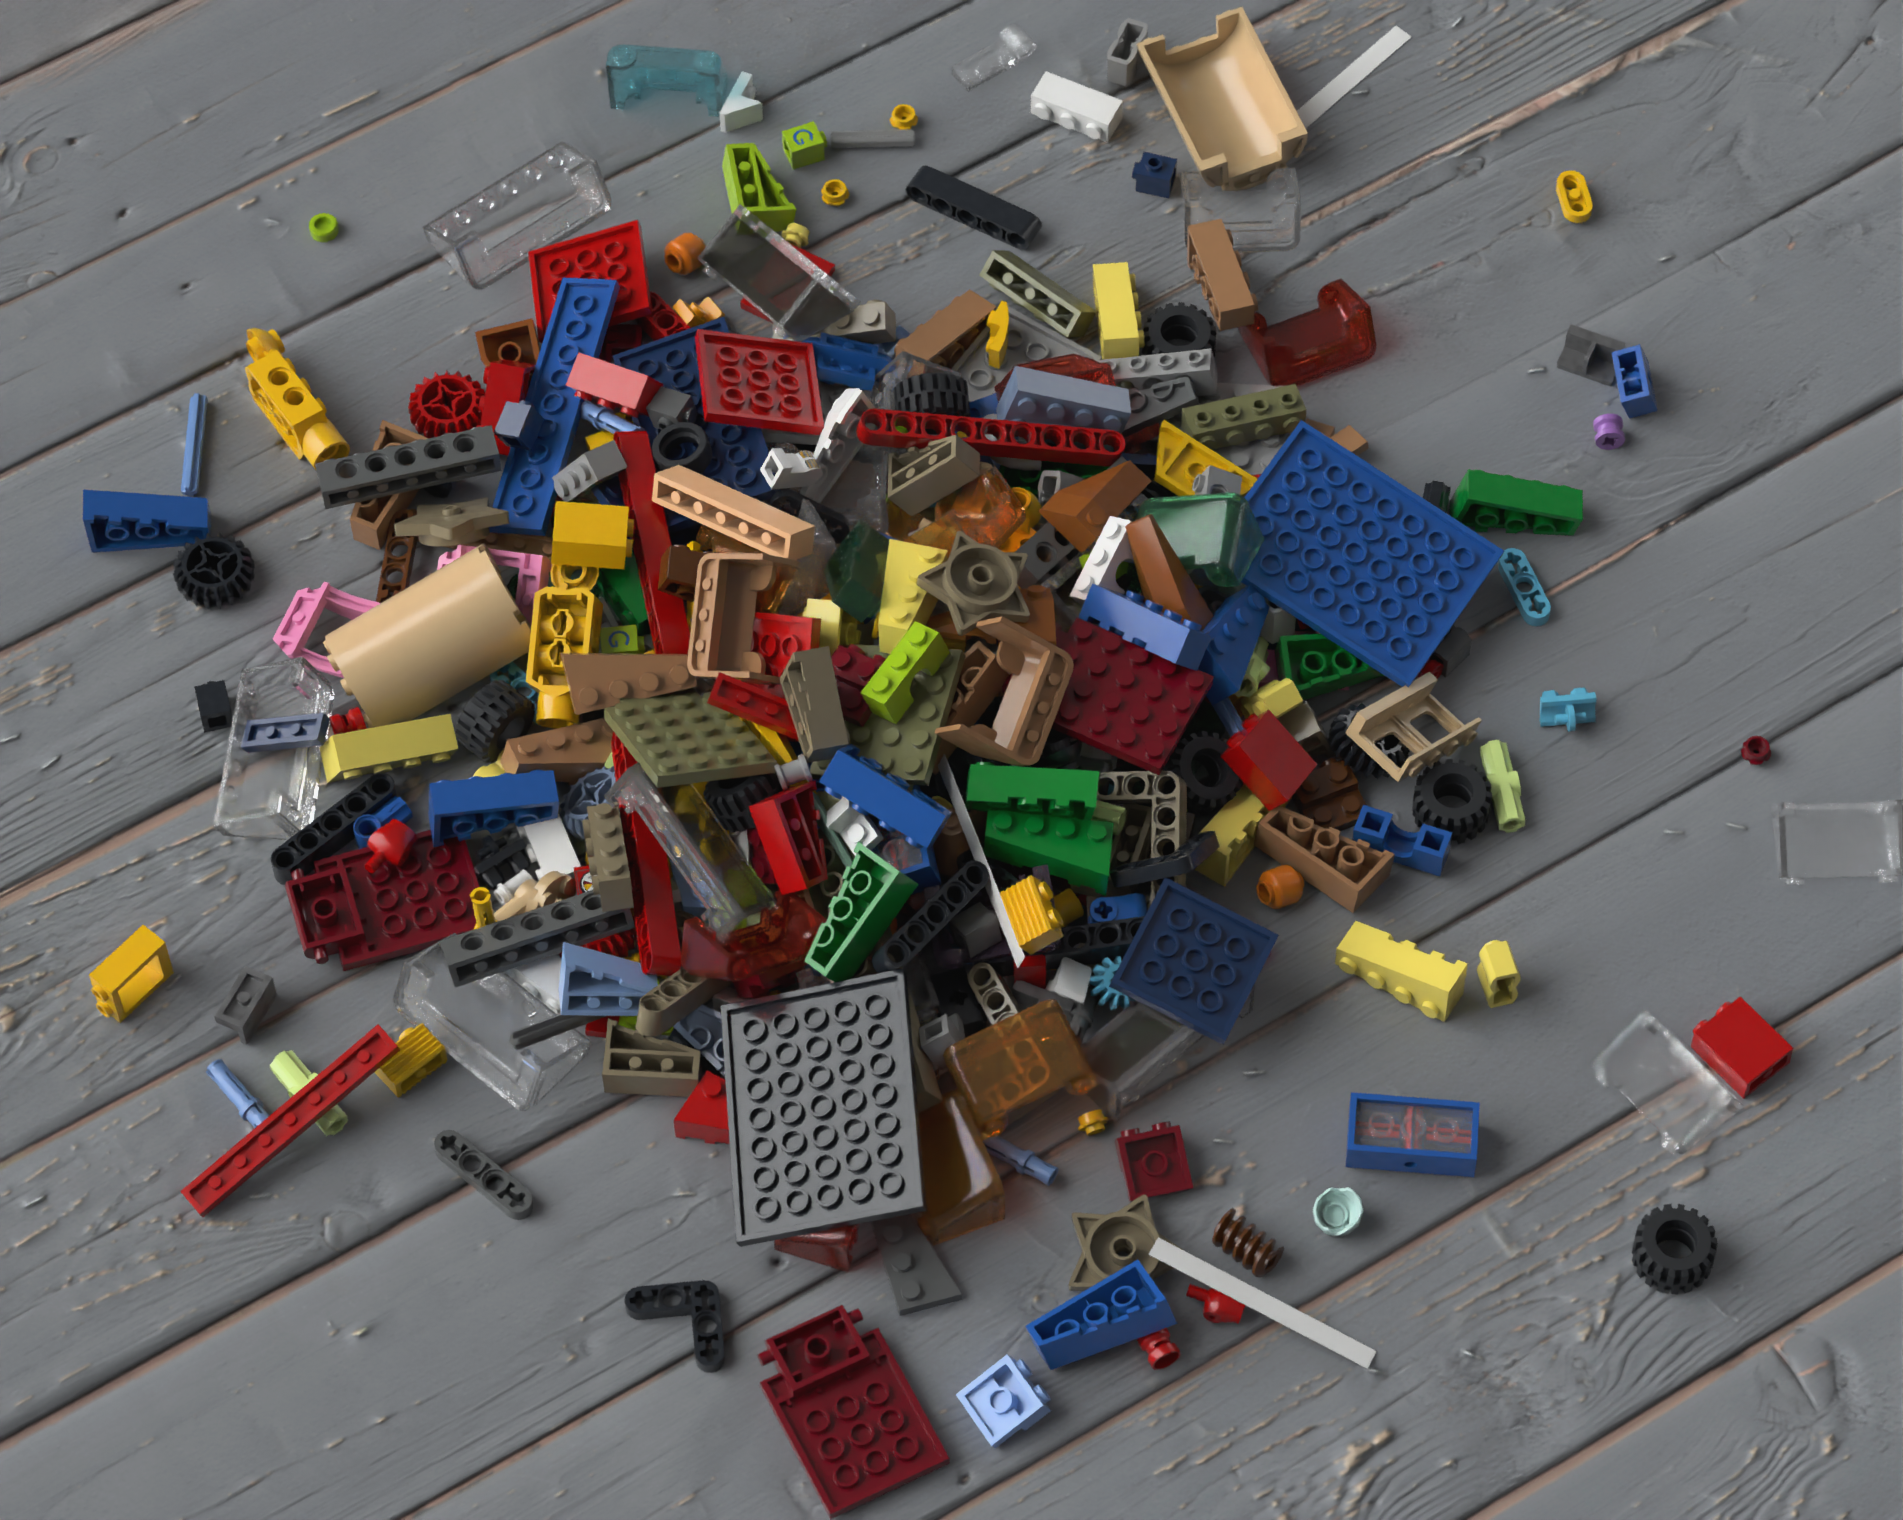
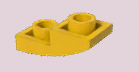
[986,301,1009,369]

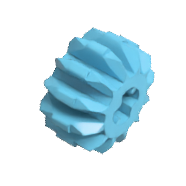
[1089,956,1136,1011]

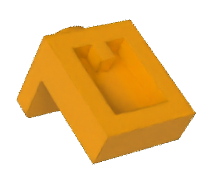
[672,297,725,327]

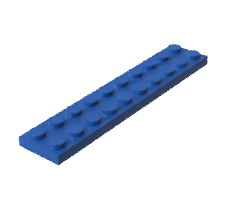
[489,278,620,536]

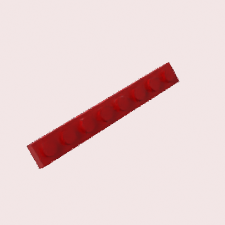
[180,1024,400,1218]

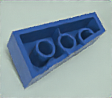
[428,770,559,848]

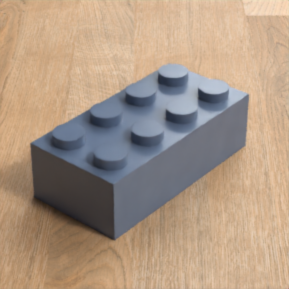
[996,366,1131,452]

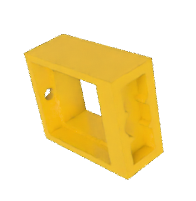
[89,925,174,1023]

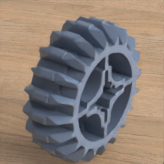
[559,766,622,841]

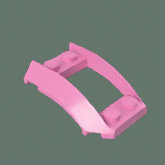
[437,545,552,625]
[273,582,380,678]

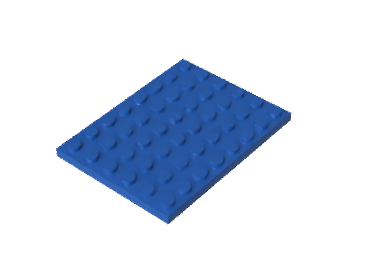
[1203,420,1504,687]

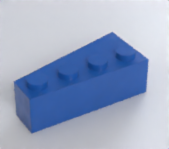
[83,490,211,553]
[1078,583,1211,671]
[1198,584,1270,705]
[819,744,952,849]
[1025,1259,1177,1370]

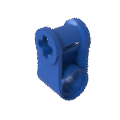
[1088,893,1148,924]

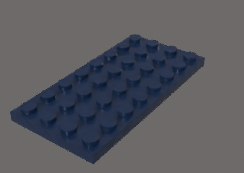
[613,317,781,534]

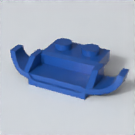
[796,332,901,391]

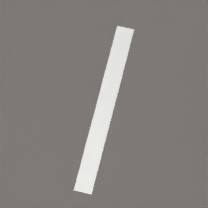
[1297,26,1411,128]
[938,754,1025,968]
[1149,1237,1376,1369]

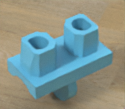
[1539,687,1597,732]

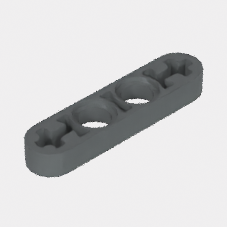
[434,1130,533,1220]

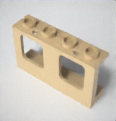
[1345,672,1482,782]

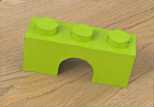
[861,621,951,724]

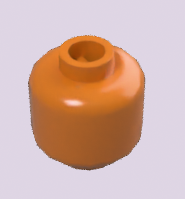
[664,232,707,275]
[1256,865,1304,909]

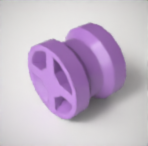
[1593,413,1625,450]

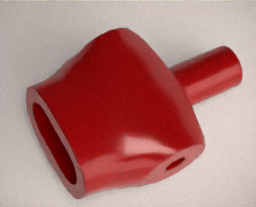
[364,819,417,874]
[1186,1284,1246,1324]

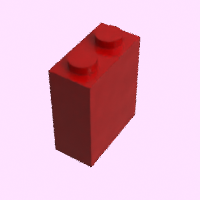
[1221,710,1317,811]
[1691,996,1793,1099]

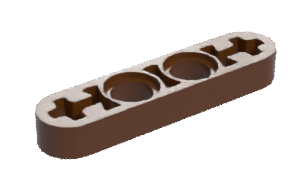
[376,509,418,603]

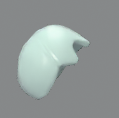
[1313,1187,1363,1236]

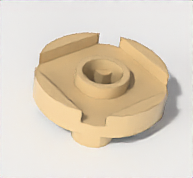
[525,871,576,912]

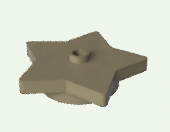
[394,497,510,546]
[916,531,1030,636]
[1068,1194,1183,1291]

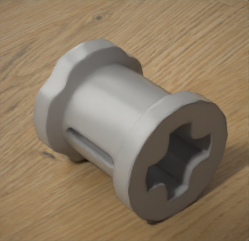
[774,754,813,791]

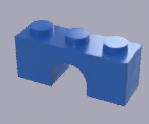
[1352,805,1452,877]

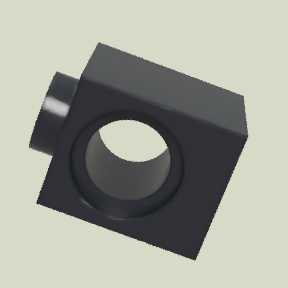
[194,680,234,733]

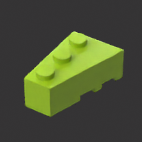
[722,143,797,234]

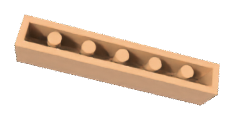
[652,465,815,560]

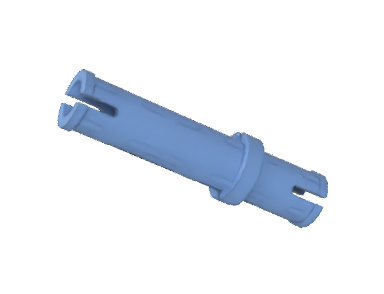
[580,401,645,434]
[206,1059,269,1128]
[966,1124,1059,1186]

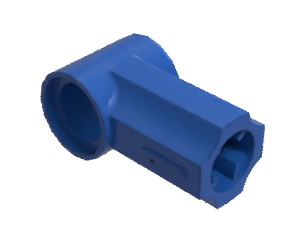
[353,796,413,849]

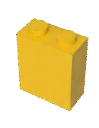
[551,501,634,570]

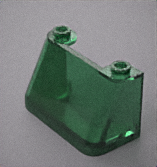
[1126,493,1265,592]

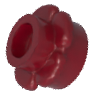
[1741,736,1772,765]

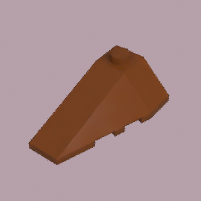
[475,318,541,390]
[1038,460,1151,553]
[1125,514,1213,631]
[926,585,1056,646]

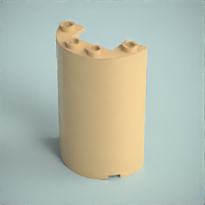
[1137,7,1308,191]
[323,543,531,728]

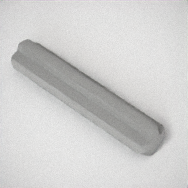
[831,129,915,148]

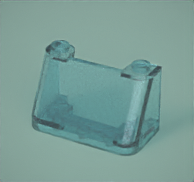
[606,44,728,117]

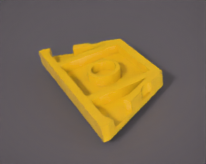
[1154,420,1257,504]

